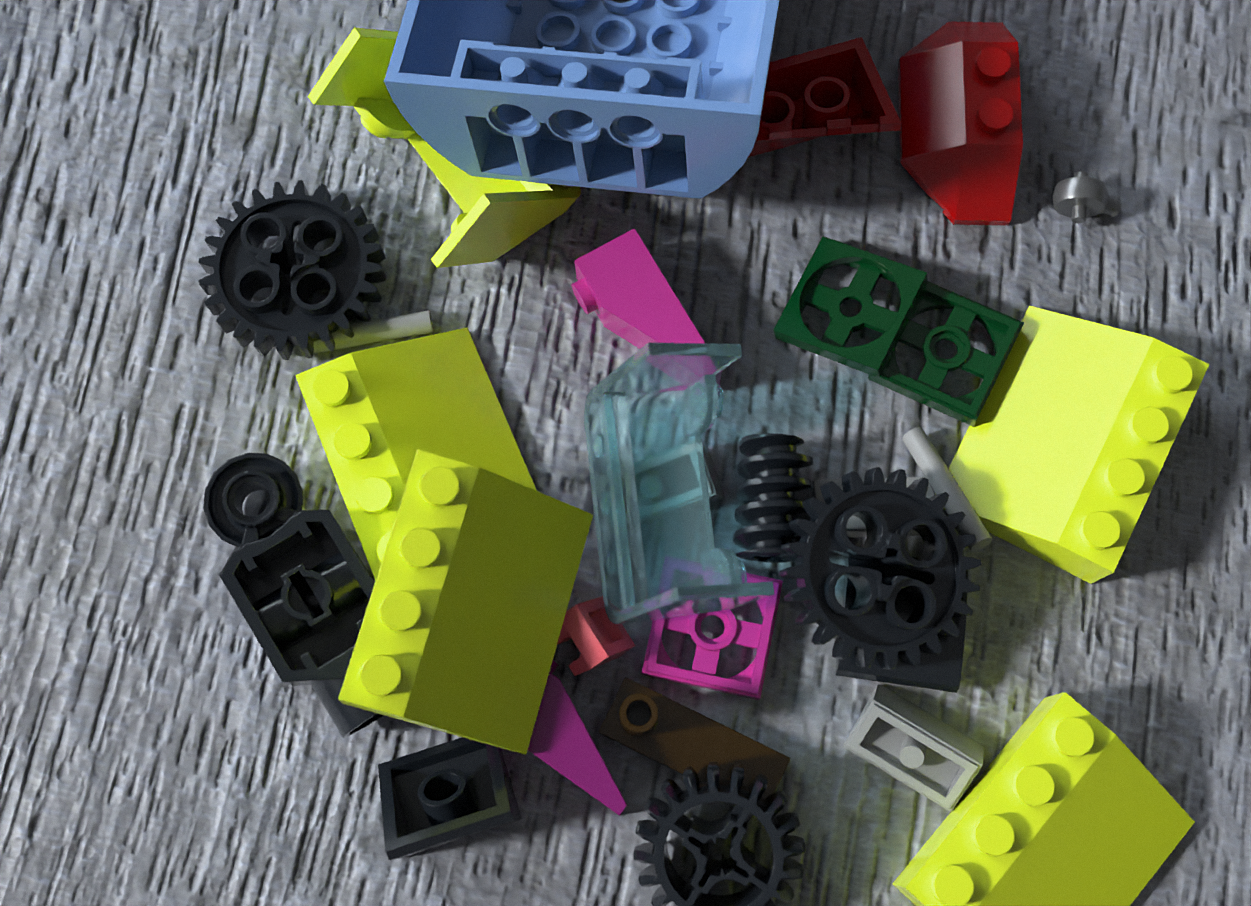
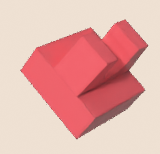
[557,596,636,676]

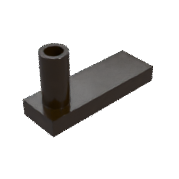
[598,677,791,800]

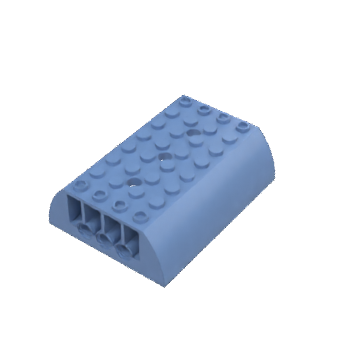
[384,0,780,199]

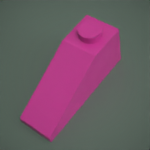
[571,228,722,393]

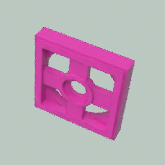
[641,556,783,700]

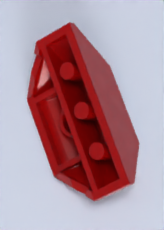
[898,21,1023,226]

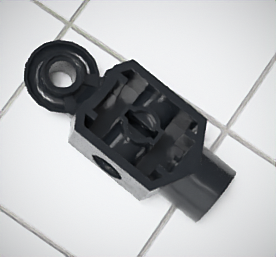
[203,453,385,738]

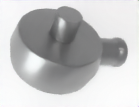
[1053,171,1121,224]

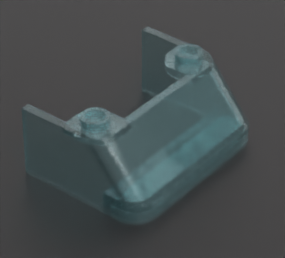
[584,343,774,624]

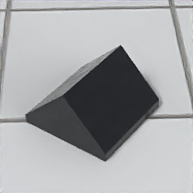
[378,737,522,861]

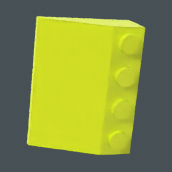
[935,306,1210,584]
[295,328,537,581]
[338,449,593,755]
[892,692,1195,906]

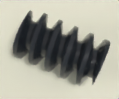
[733,433,813,563]

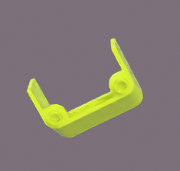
[308,27,581,268]

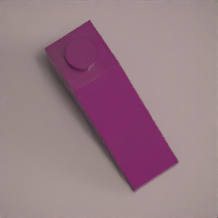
[528,661,627,816]

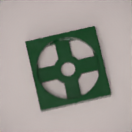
[773,236,928,378]
[868,281,1024,427]

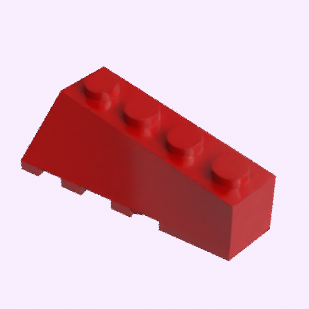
[748,37,902,158]

